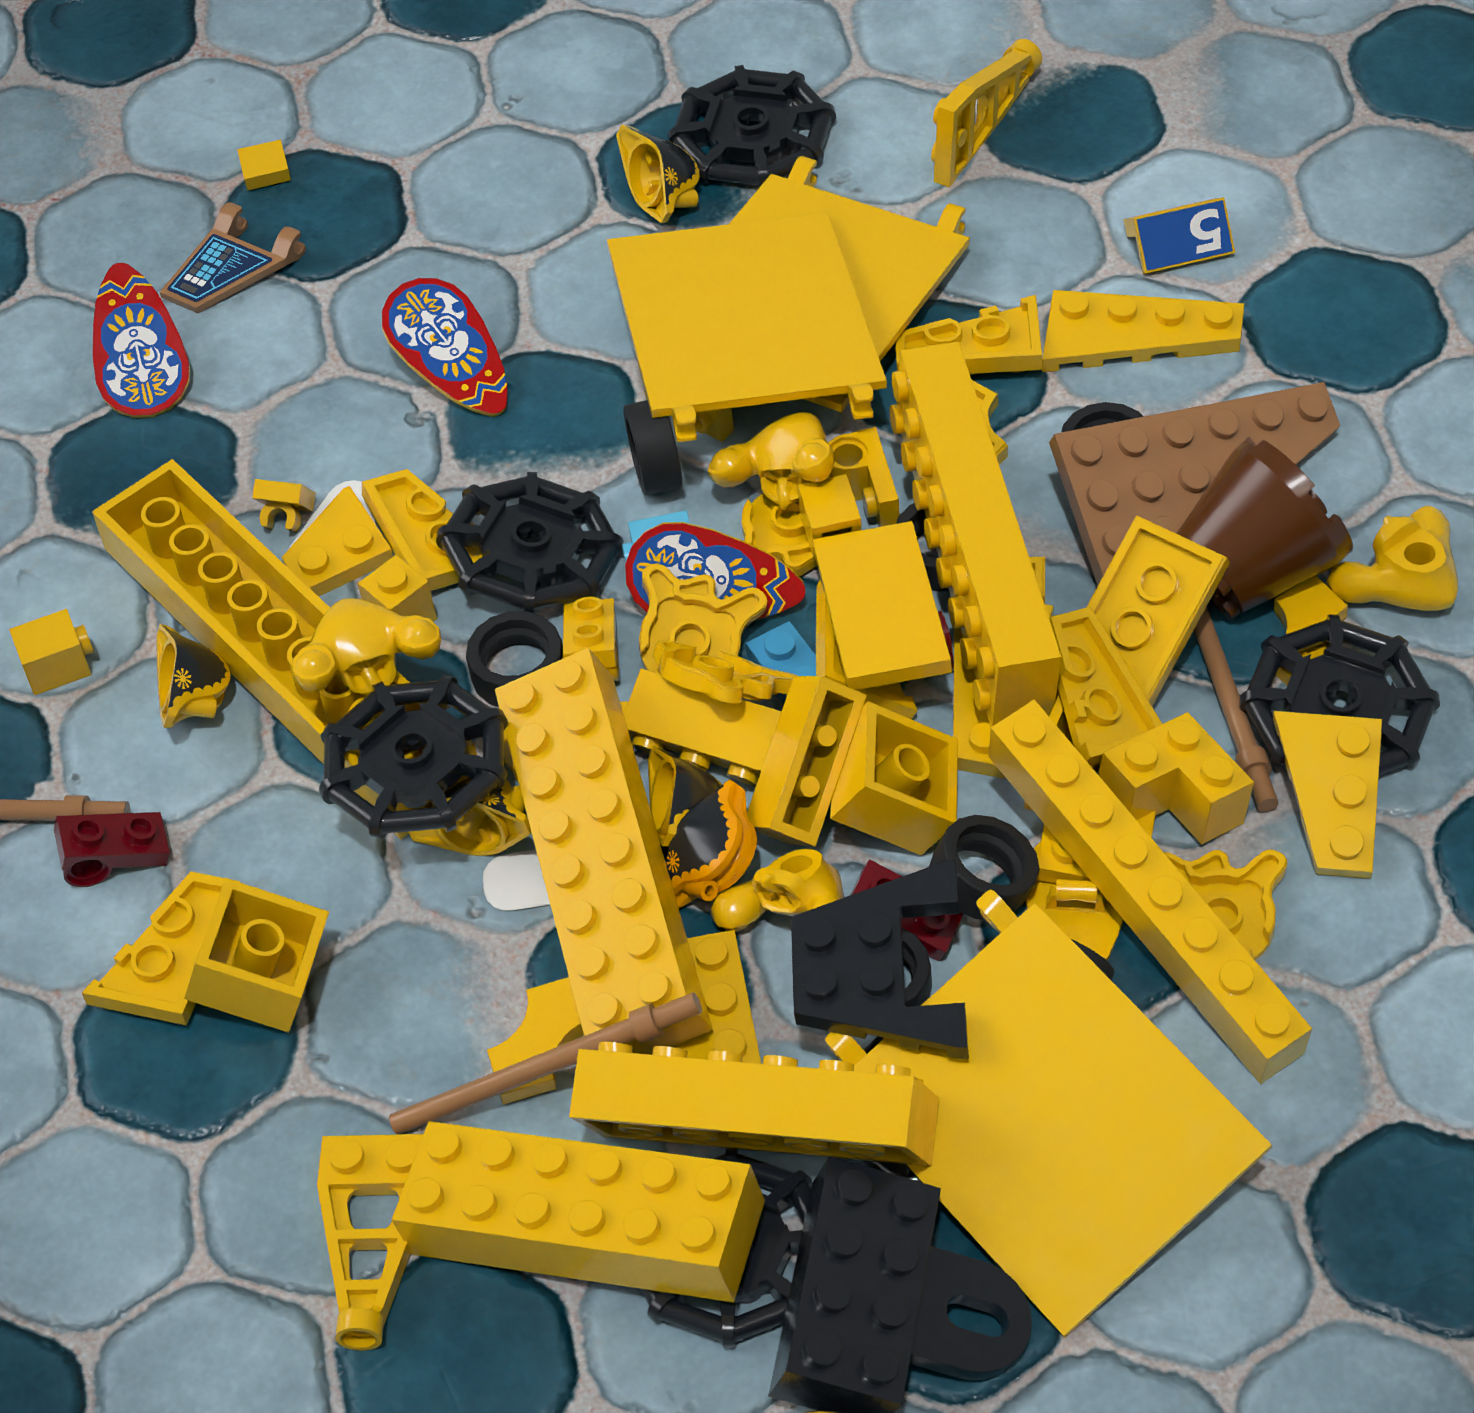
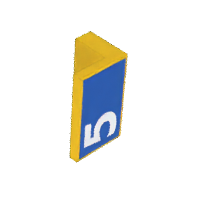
[1123,197,1235,274]

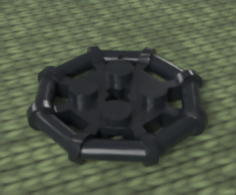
[667,65,836,186]
[436,472,624,613]
[1240,614,1440,775]
[319,675,508,839]
[642,1148,812,1348]

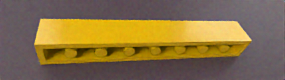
[989,699,1312,1085]

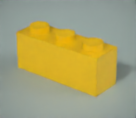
[624,668,782,786]
[747,676,867,846]

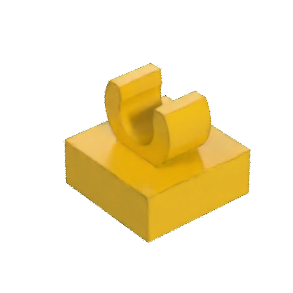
[252,479,316,532]

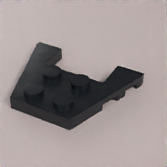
[791,860,969,1059]

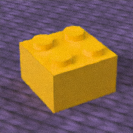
[830,701,958,855]
[184,878,329,1033]

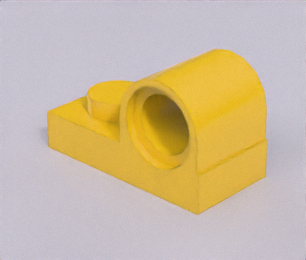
[828,427,900,527]

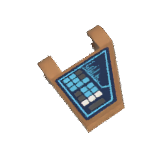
[159,202,306,314]

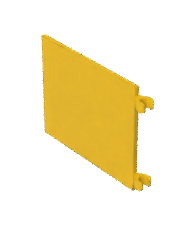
[729,156,970,412]
[607,212,887,442]
[825,890,1272,1338]

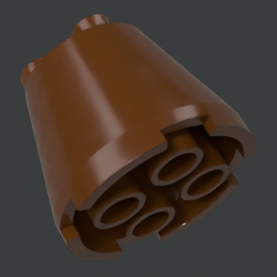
[1176,437,1353,620]

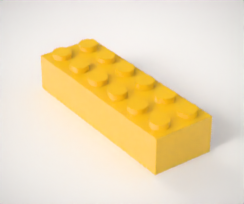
[569,1042,939,1166]
[391,1121,765,1302]

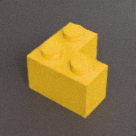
[1098,712,1254,844]

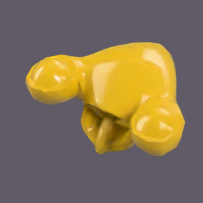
[707,412,835,510]
[1327,505,1458,611]
[292,598,441,696]
[711,849,844,932]

